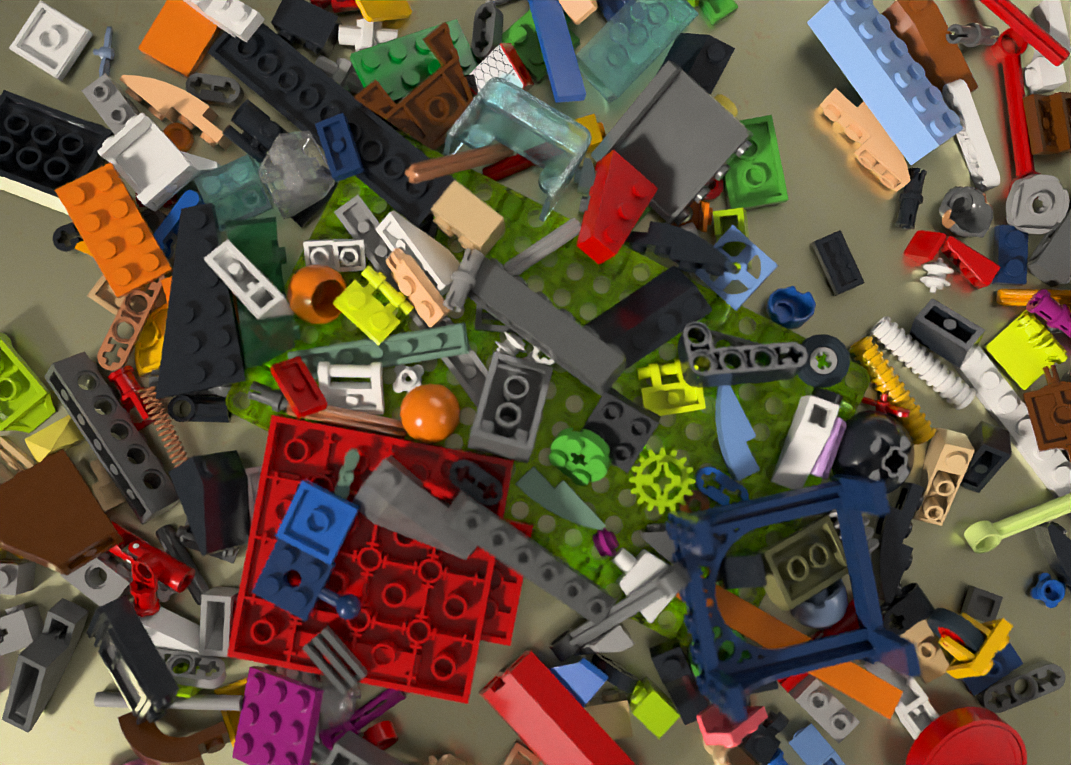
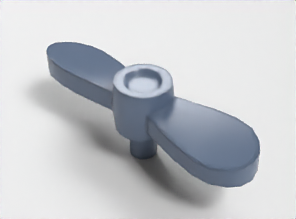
[93,26,115,77]

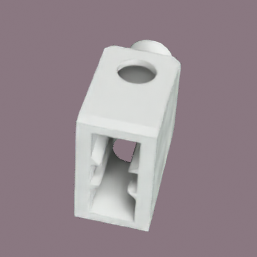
[611,547,676,623]

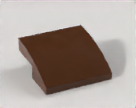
[1023,91,1071,155]

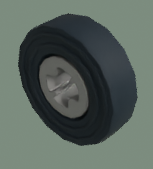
[798,334,850,388]

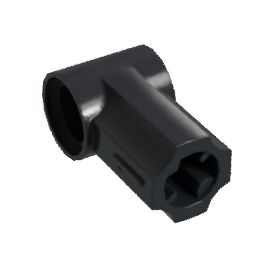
[168,395,233,423]

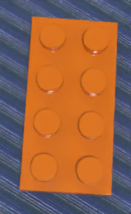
[55,162,173,298]

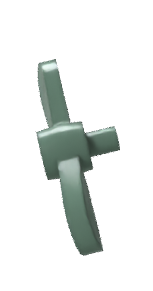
[334,448,359,499]

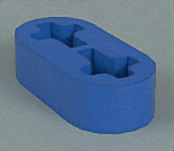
[694,467,749,506]

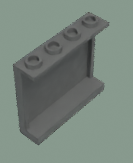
[590,61,754,226]

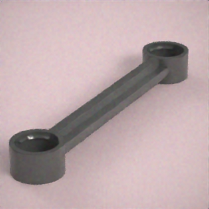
[549,562,692,662]

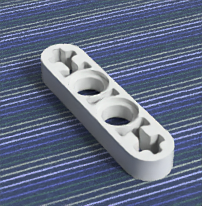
[942,79,1000,192]

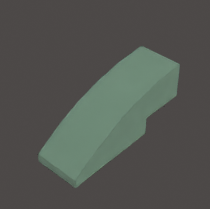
[516,466,606,530]

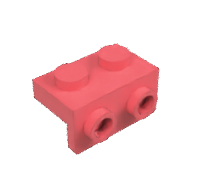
[696,704,768,748]

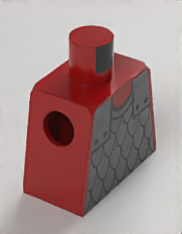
[466,43,534,118]

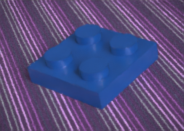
[275,479,361,565]

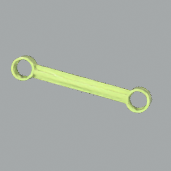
[964,493,1071,554]

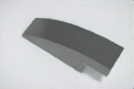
[2,598,89,733]

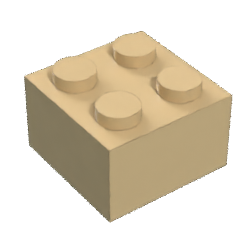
[431,180,506,256]

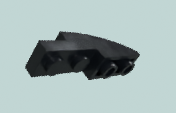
[624,221,737,276]
[871,482,924,604]
[1034,521,1071,594]

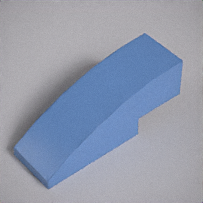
[715,385,760,481]

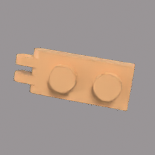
[386,248,451,328]

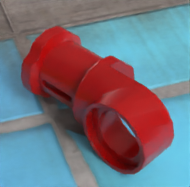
[130,553,164,617]

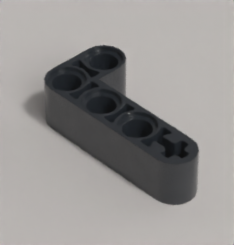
[677,322,808,388]

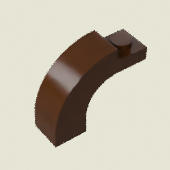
[117,712,231,765]

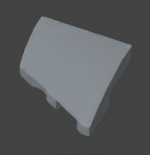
[574,623,635,656]

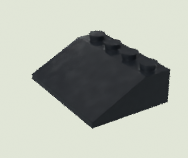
[0,90,114,215]

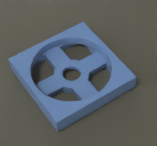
[695,225,778,311]

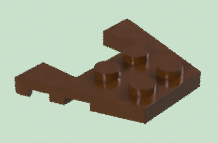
[353,22,478,151]

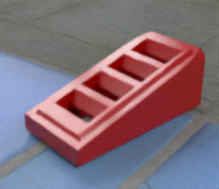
[939,236,1000,289]

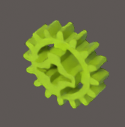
[628,447,696,514]

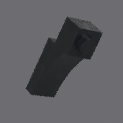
[649,637,709,725]

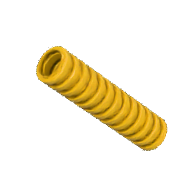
[849,336,937,445]

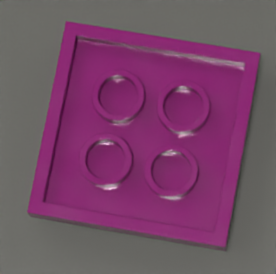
[232,666,324,765]

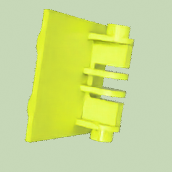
[984,310,1068,391]

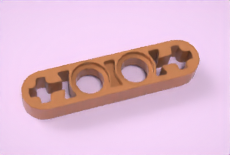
[97,275,167,371]

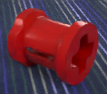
[107,365,147,404]

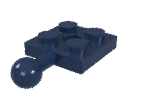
[252,538,361,621]

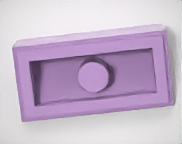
[809,417,847,480]

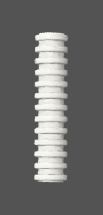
[870,316,976,410]

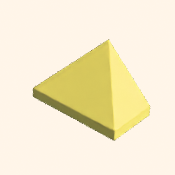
[24,415,86,463]

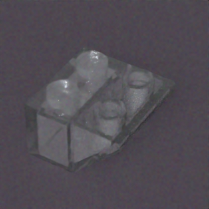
[257,131,336,219]

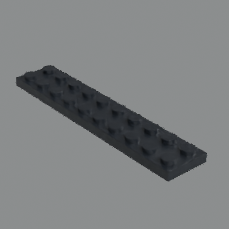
[207,23,458,230]

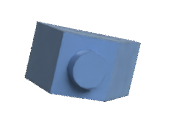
[789,723,845,765]

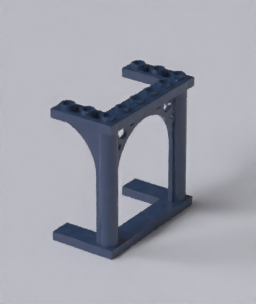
[666,474,922,723]

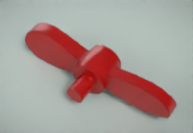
[856,393,910,417]

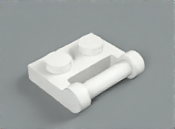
[318,362,385,414]

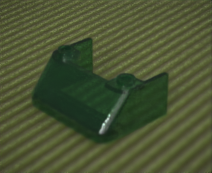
[225,217,301,368]

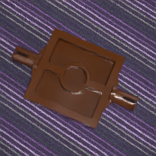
[1023,365,1071,464]

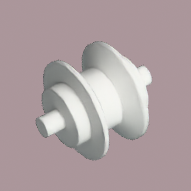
[920,258,954,293]
[495,331,527,357]

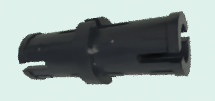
[895,168,927,230]

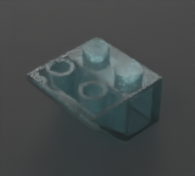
[194,154,274,233]

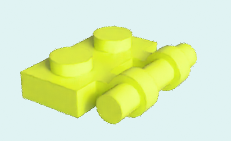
[333,266,414,346]
[636,358,706,416]

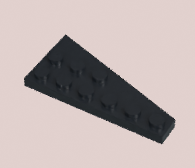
[156,203,249,399]

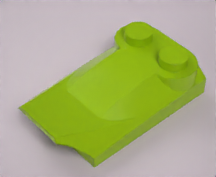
[0,332,56,433]

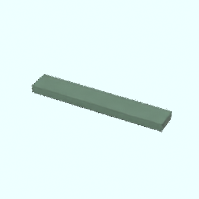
[287,323,470,379]

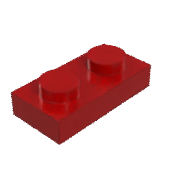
[271,356,328,419]

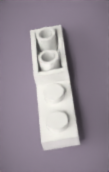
[183,0,265,42]

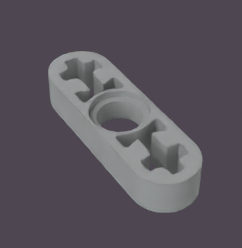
[157,649,226,689]

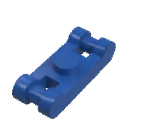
[153,190,208,260]

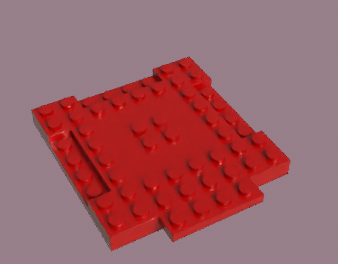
[227,414,533,704]

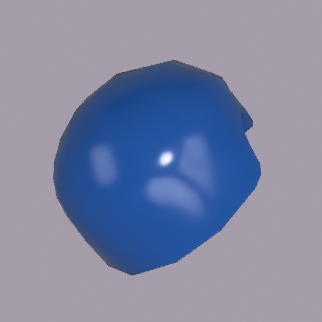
[766,286,816,329]

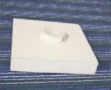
[9,0,93,82]

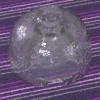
[312,673,361,731]

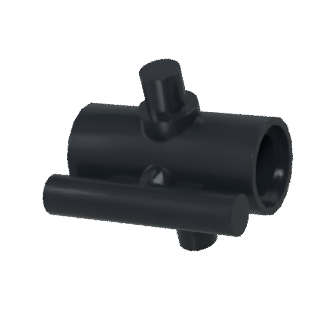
[222,99,296,172]

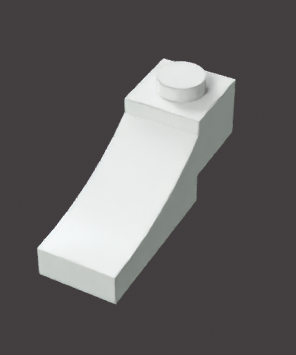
[1024,0,1071,95]
[864,661,940,740]

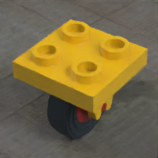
[927,608,1013,679]

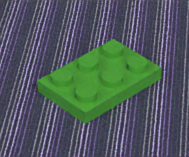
[722,115,789,210]

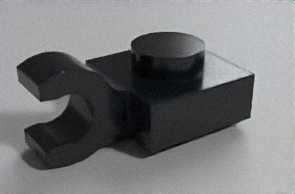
[738,711,789,765]

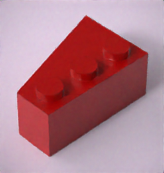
[576,150,658,264]

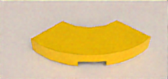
[135,302,168,377]

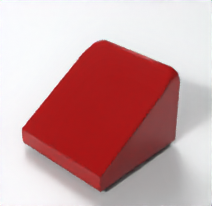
[904,230,947,265]

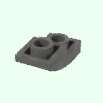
[573,157,596,214]

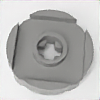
[1006,174,1069,234]

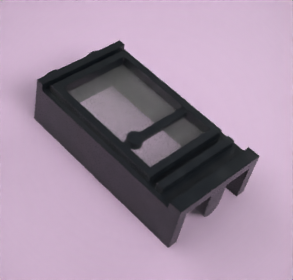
[86,595,180,725]

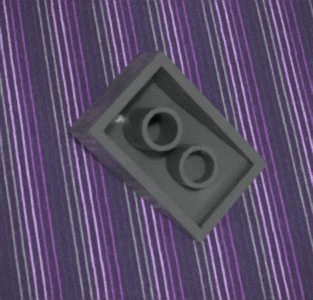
[468,352,553,464]

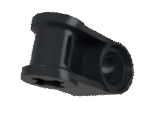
[880,582,935,635]

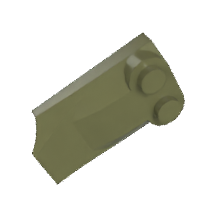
[757,515,848,611]

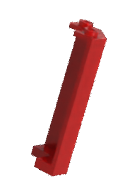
[478,650,636,765]

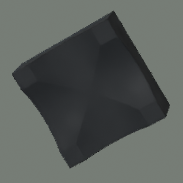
[580,387,661,473]

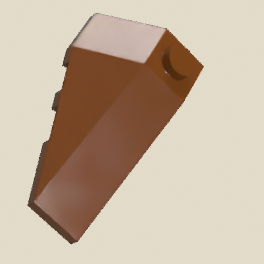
[881,0,978,99]

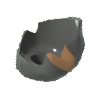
[939,186,993,238]

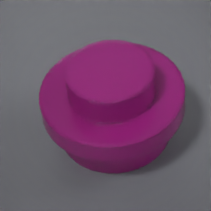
[593,528,619,557]

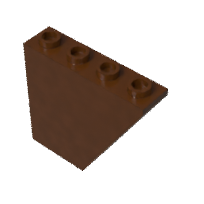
[0,449,123,576]

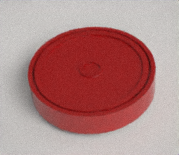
[905,707,1027,765]

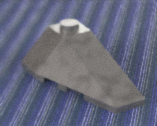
[351,456,478,560]

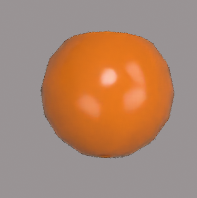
[287,265,347,324]
[400,384,461,444]

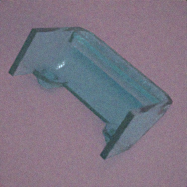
[443,77,592,222]

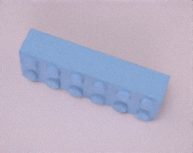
[807,0,964,165]

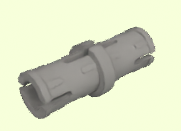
[443,248,484,312]

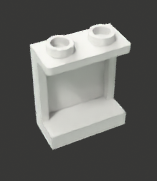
[97,112,200,212]

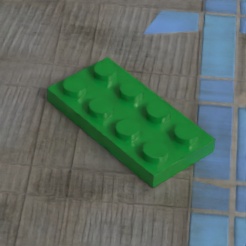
[350,19,479,104]

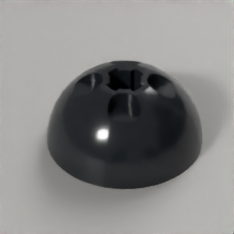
[831,410,915,495]

